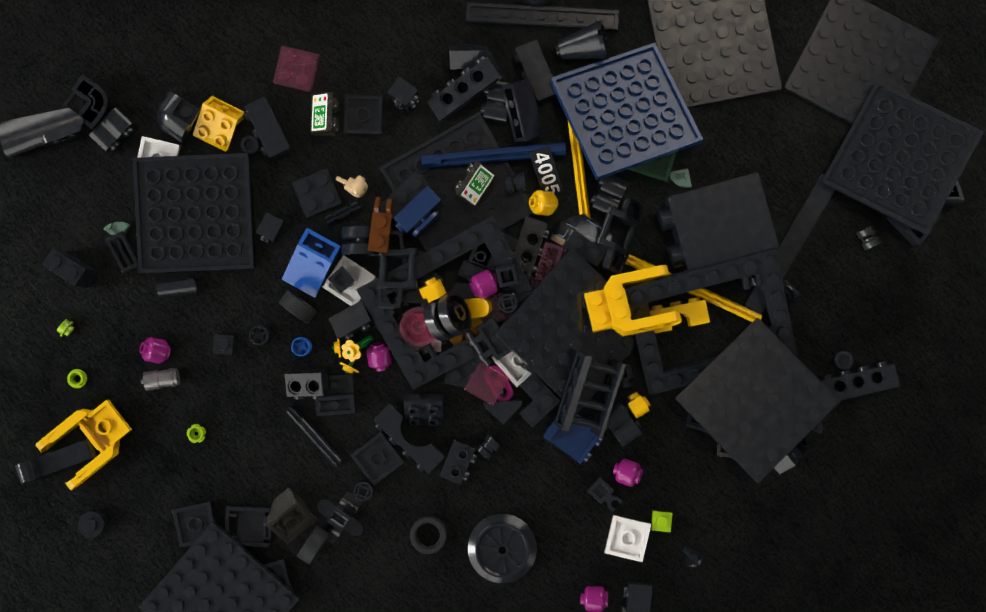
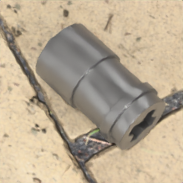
[141,368,180,391]

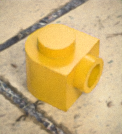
[419,277,447,302]
[625,392,651,419]

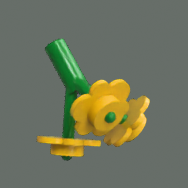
[332,335,374,374]

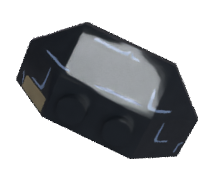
[547,214,619,276]

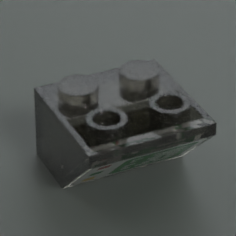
[310,92,340,136]
[455,161,497,209]

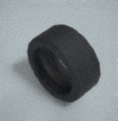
[279,291,317,324]
[410,516,447,554]
[297,526,330,564]

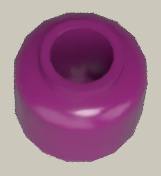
[469,270,499,299]
[140,337,170,364]
[366,342,393,371]
[613,459,643,487]
[580,586,608,612]

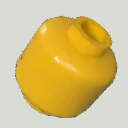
[529,190,558,216]

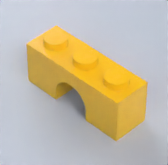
[650,297,710,333]

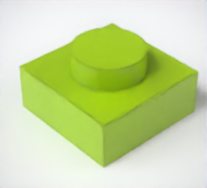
[651,510,672,532]

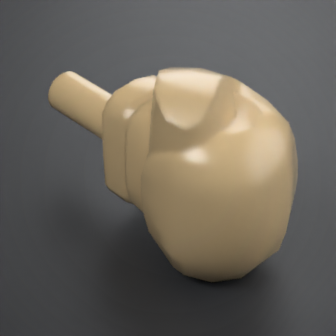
[336,176,368,198]

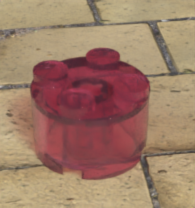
[399,307,436,346]

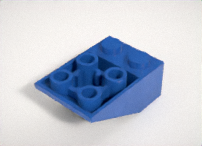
[282,228,341,298]

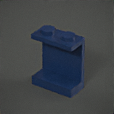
[542,413,603,464]

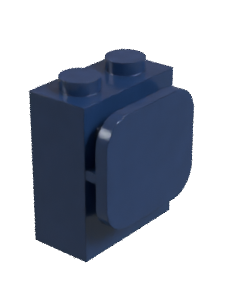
[394,186,443,239]

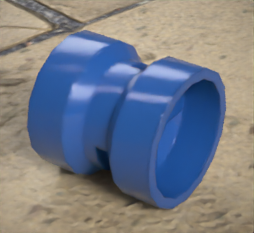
[291,337,313,356]

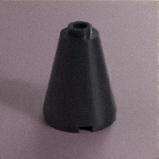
[555,20,610,59]

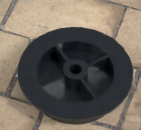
[468,514,537,583]

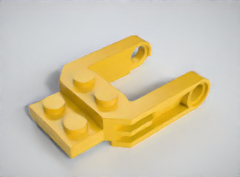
[584,265,682,336]
[36,399,132,491]

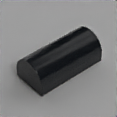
[156,277,199,299]

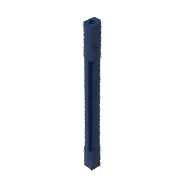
[421,142,566,169]

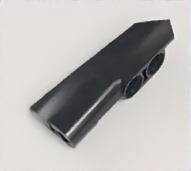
[0,108,85,158]

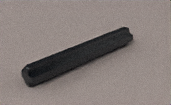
[286,405,343,467]

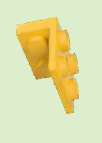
[193,96,245,152]

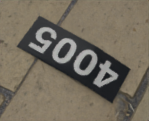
[529,146,565,197]

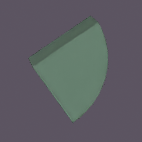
[669,168,692,188]
[104,222,131,240]

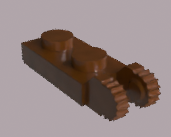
[368,197,393,254]

